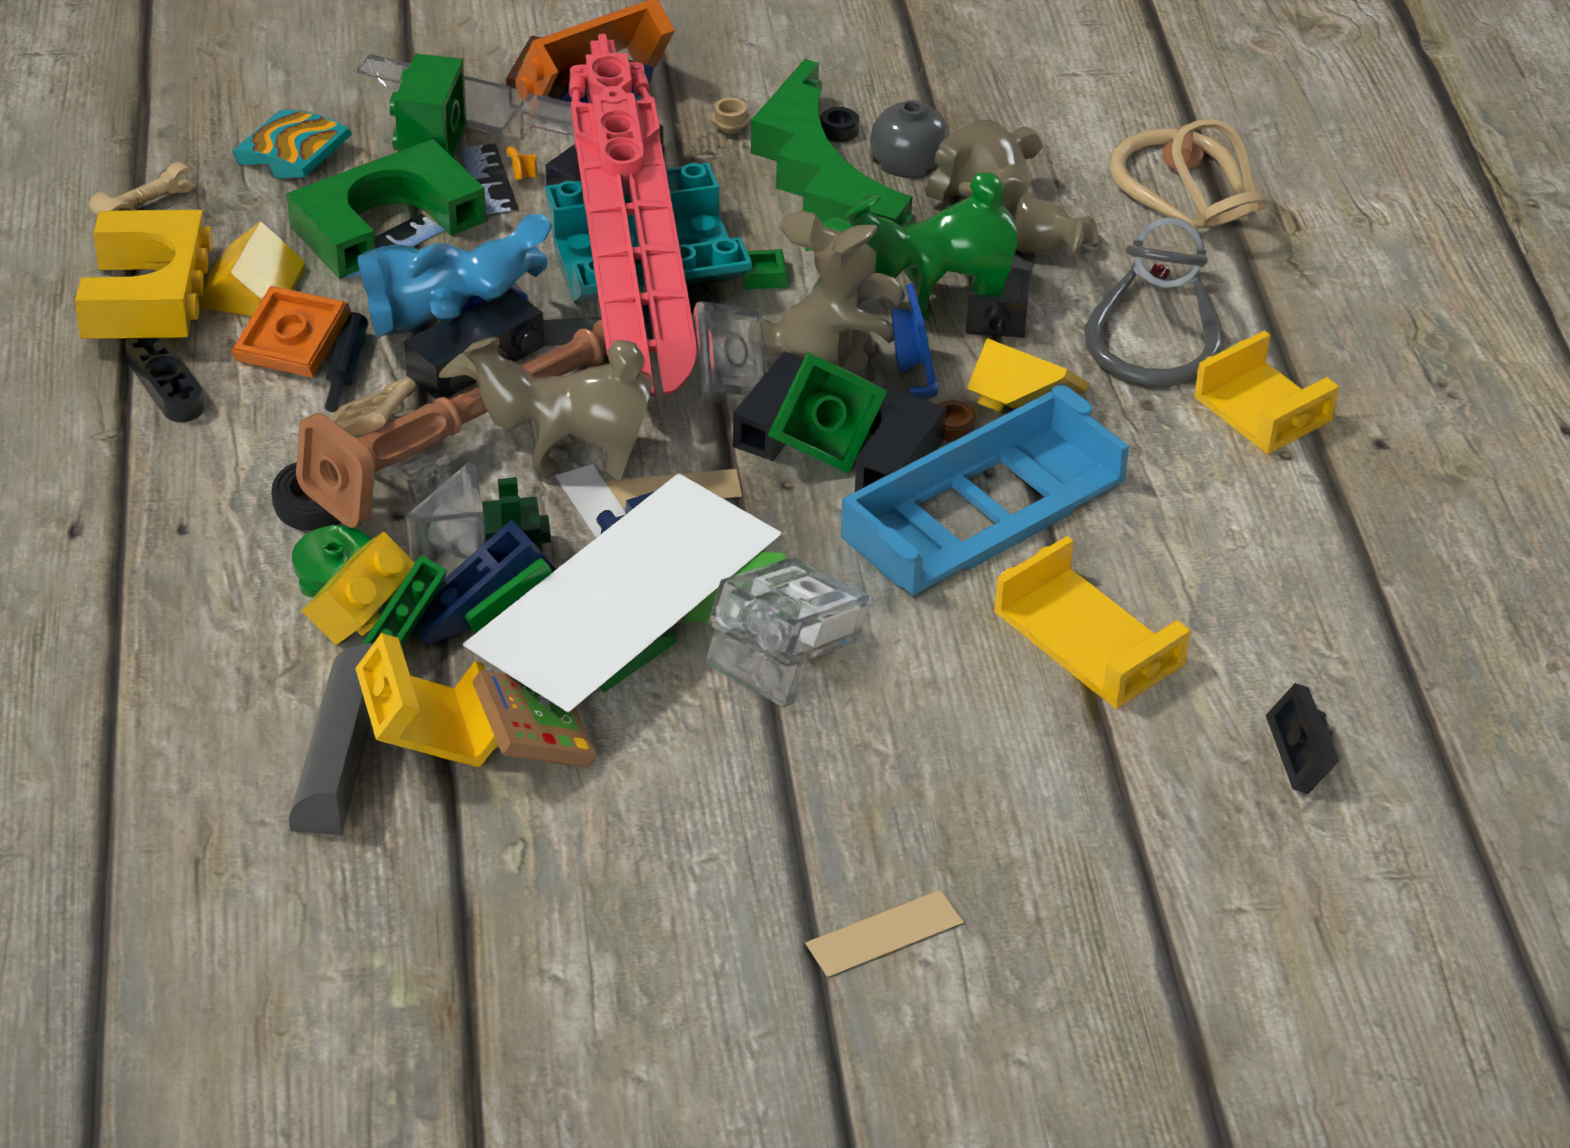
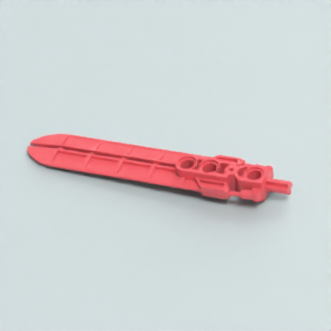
[569,34,697,396]

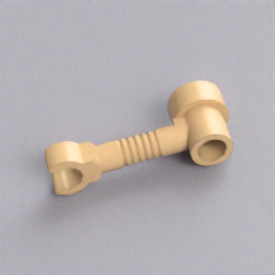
[89,162,195,217]

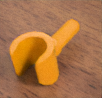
[506,146,539,180]

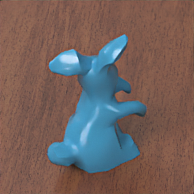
[358,214,552,338]

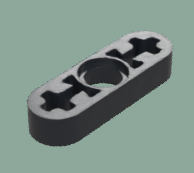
[125,338,204,422]

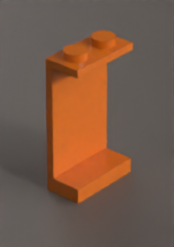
[515,0,675,114]

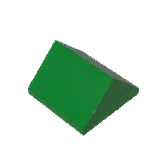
[768,352,888,474]

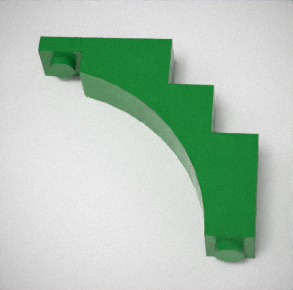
[751,59,916,227]

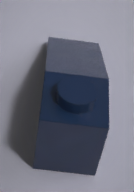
[414,520,556,645]

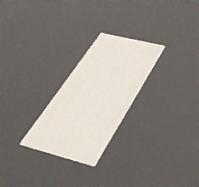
[463,474,782,712]

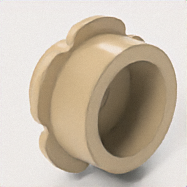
[711,98,750,134]

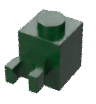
[480,477,551,554]

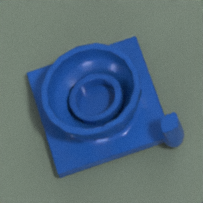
[891,283,939,399]

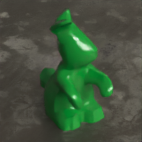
[805,172,1018,319]

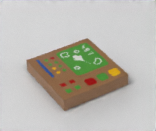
[473,670,597,767]

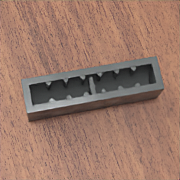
[289,643,374,835]

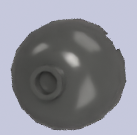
[870,100,950,178]

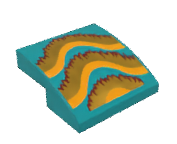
[232,110,352,178]

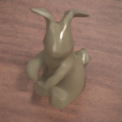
[925,120,1099,255]
[748,211,905,382]
[439,336,653,482]

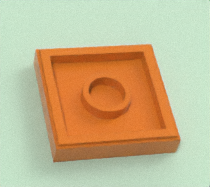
[231,286,351,378]

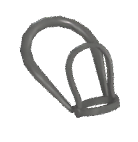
[1084,217,1223,386]

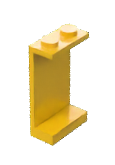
[994,536,1191,709]

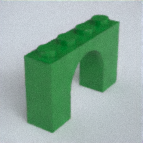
[286,139,487,279]

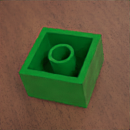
[389,53,468,158]

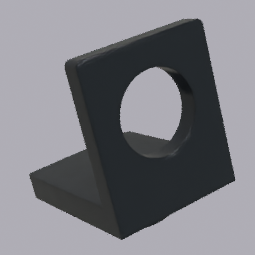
[966,272,1029,338]

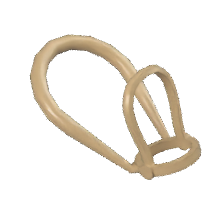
[1109,119,1265,229]

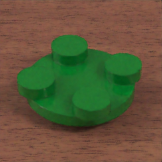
[292,525,372,597]

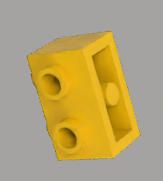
[301,531,415,645]

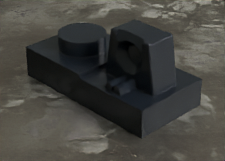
[1265,683,1339,794]

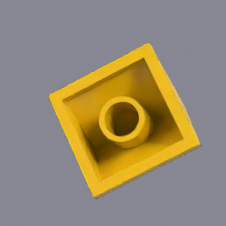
[198,221,306,316]

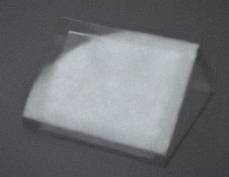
[692,301,766,403]
[406,462,485,577]

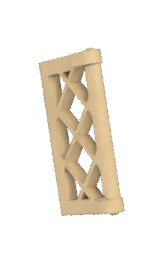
[330,378,416,436]

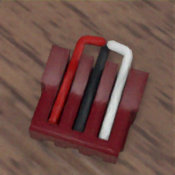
[1150,264,1170,280]

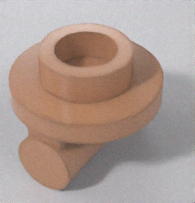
[1162,125,1203,170]

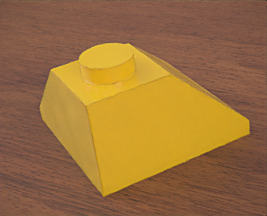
[966,338,1090,413]

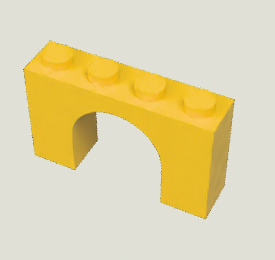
[75,210,213,339]

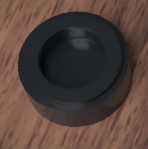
[819,107,859,142]

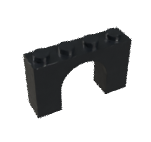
[733,351,946,492]

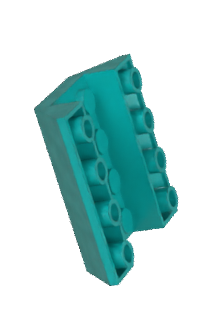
[545,163,752,303]

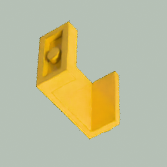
[1194,330,1340,455]
[355,633,499,768]

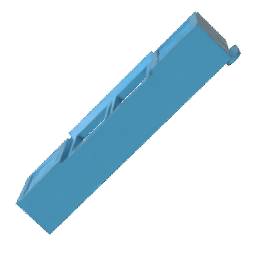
[841,384,1129,596]

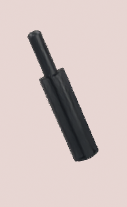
[325,312,369,412]

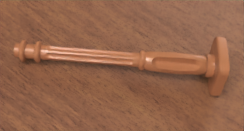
[296,319,608,527]

